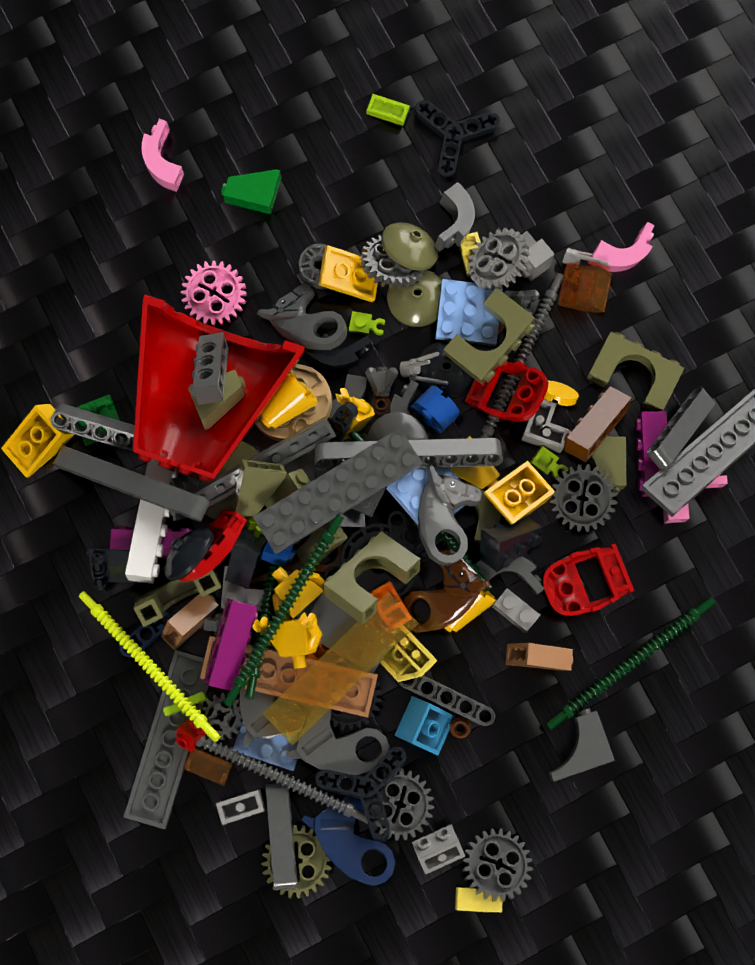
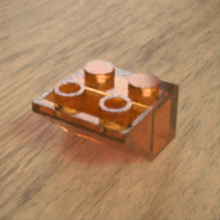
[558,266,612,312]

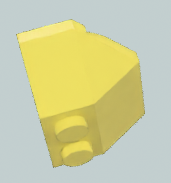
[380,624,437,682]

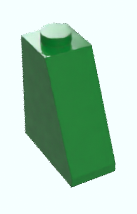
[221,170,281,214]

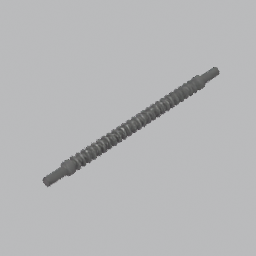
[480,273,564,438]
[175,725,372,824]

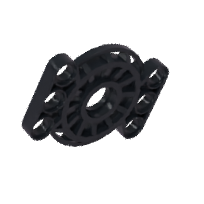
[324,511,430,597]

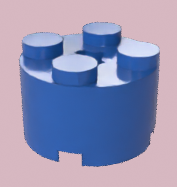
[411,385,460,434]

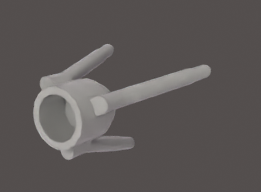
[562,248,610,284]
[400,352,448,385]

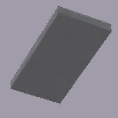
[307,593,395,673]

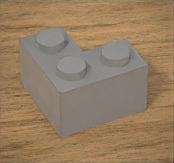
[520,231,554,281]
[521,400,570,454]
[221,566,265,613]

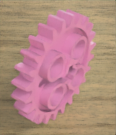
[181,260,247,327]

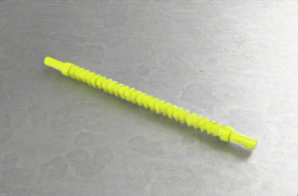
[79,591,221,742]

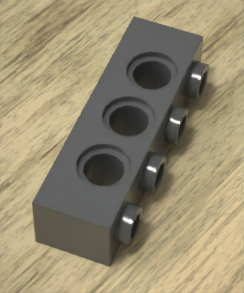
[190,332,229,405]

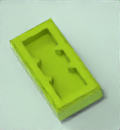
[366,94,410,126]
[163,691,208,716]

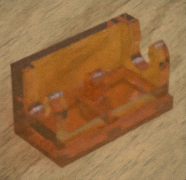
[184,748,234,786]

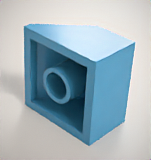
[395,696,455,755]

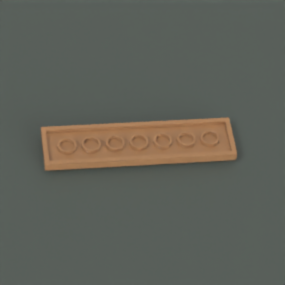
[200,636,378,717]

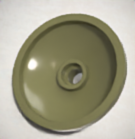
[381,223,438,270]
[387,270,442,327]

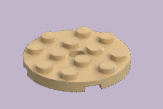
[255,364,332,441]

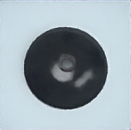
[417,341,474,400]
[164,528,214,581]

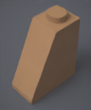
[161,594,218,651]
[506,643,573,670]

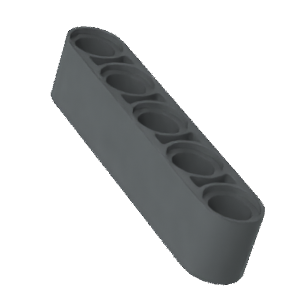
[646,387,715,469]
[51,404,135,452]
[399,675,495,726]
[266,783,298,891]

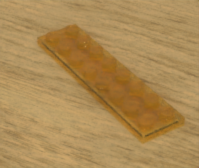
[263,592,418,745]

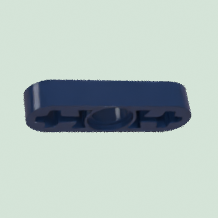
[120,611,172,658]

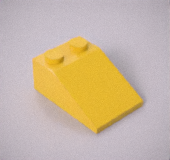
[1,404,75,478]
[484,461,555,525]

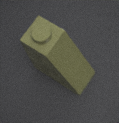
[188,370,246,430]
[589,436,626,492]
[232,459,287,518]

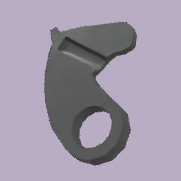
[286,705,390,775]

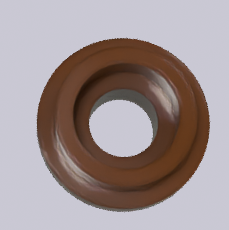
[371,396,391,416]
[450,717,471,738]

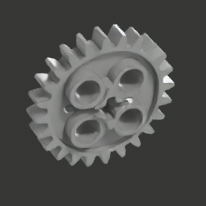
[468,228,531,291]

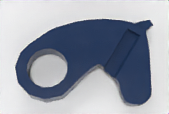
[302,796,395,886]

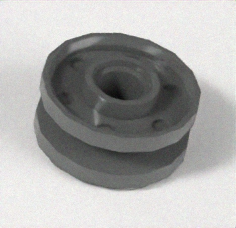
[299,244,327,290]

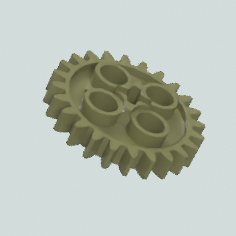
[262,825,332,899]

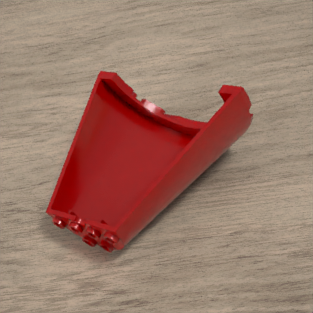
[133,295,305,483]

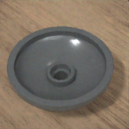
[367,412,428,441]

